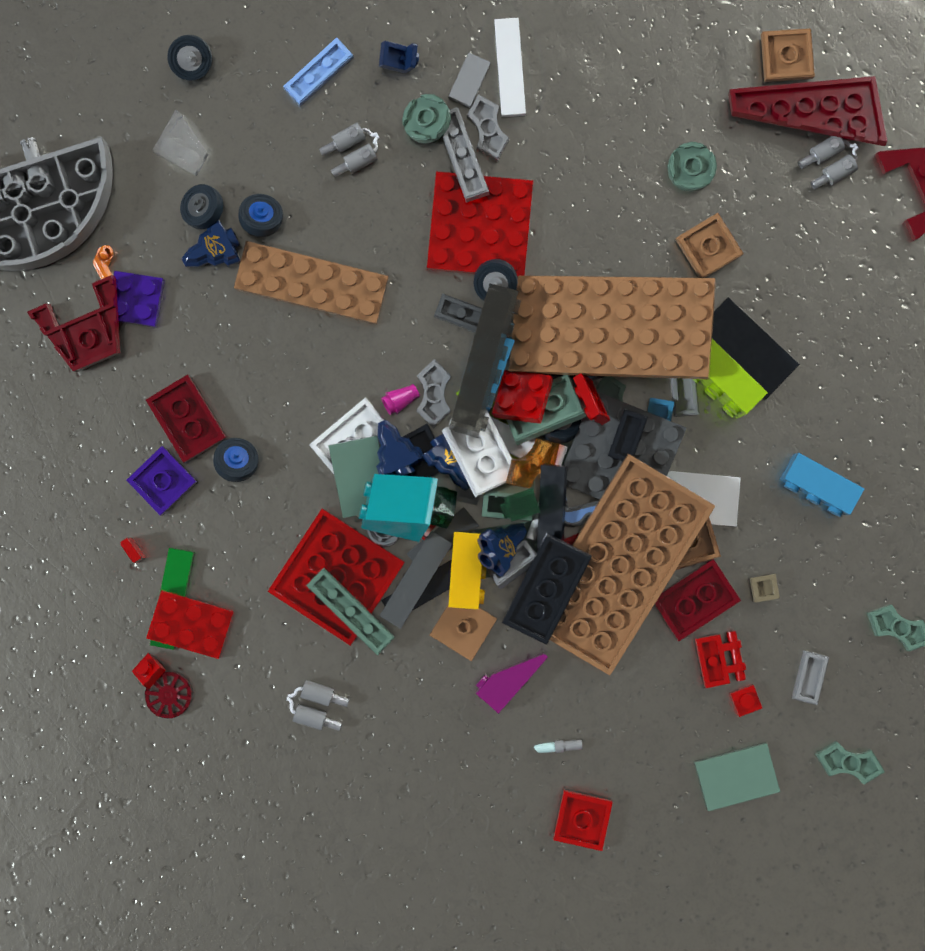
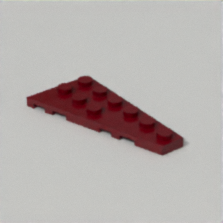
[728,76,887,146]

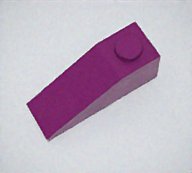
[475,652,548,714]

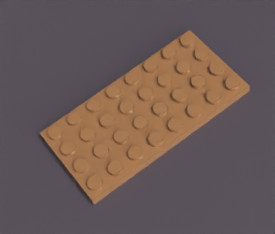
[509,276,716,379]
[550,454,715,675]

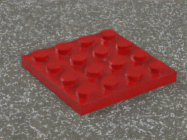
[427,171,533,277]
[267,508,405,646]

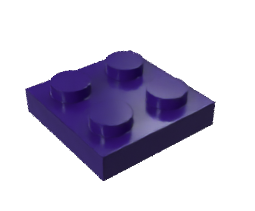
[114,271,165,328]
[126,446,197,516]

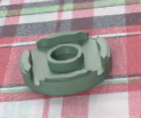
[402,94,451,143]
[667,142,717,192]

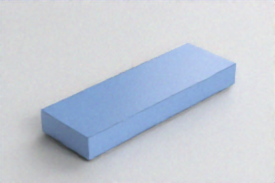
[283,38,354,106]

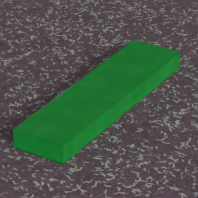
[150,548,195,650]

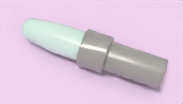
[534,740,583,753]

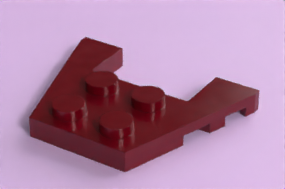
[875,147,925,241]
[27,275,120,372]

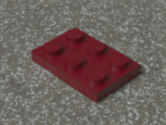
[146,374,227,463]
[654,559,741,641]

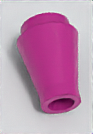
[381,384,420,415]

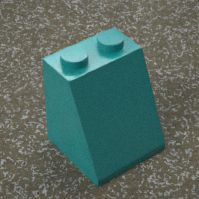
[359,474,438,542]

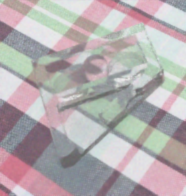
[152,110,208,176]

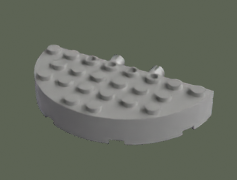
[0,137,113,271]

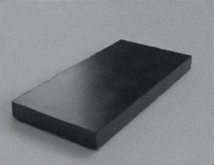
[712,297,800,401]
[502,533,592,645]

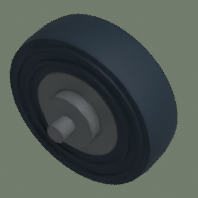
[180,184,223,229]

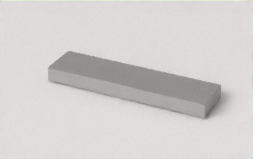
[442,107,489,202]

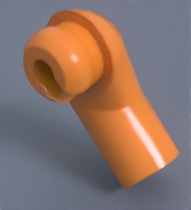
[93,245,113,279]

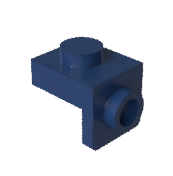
[379,41,419,73]

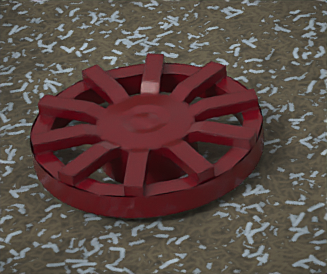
[145,671,192,719]

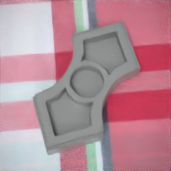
[467,94,509,162]
[416,359,452,428]

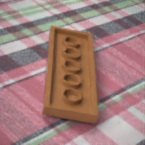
[234,241,389,325]

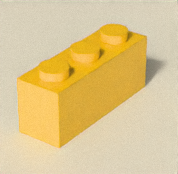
[448,532,486,609]

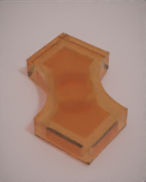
[506,438,560,488]

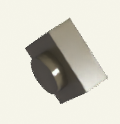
[749,574,780,603]

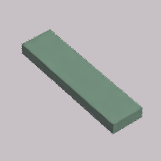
[306,568,395,655]

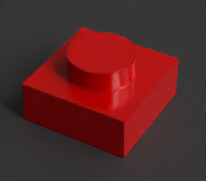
[132,653,166,689]
[729,684,762,717]

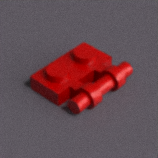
[695,631,746,688]

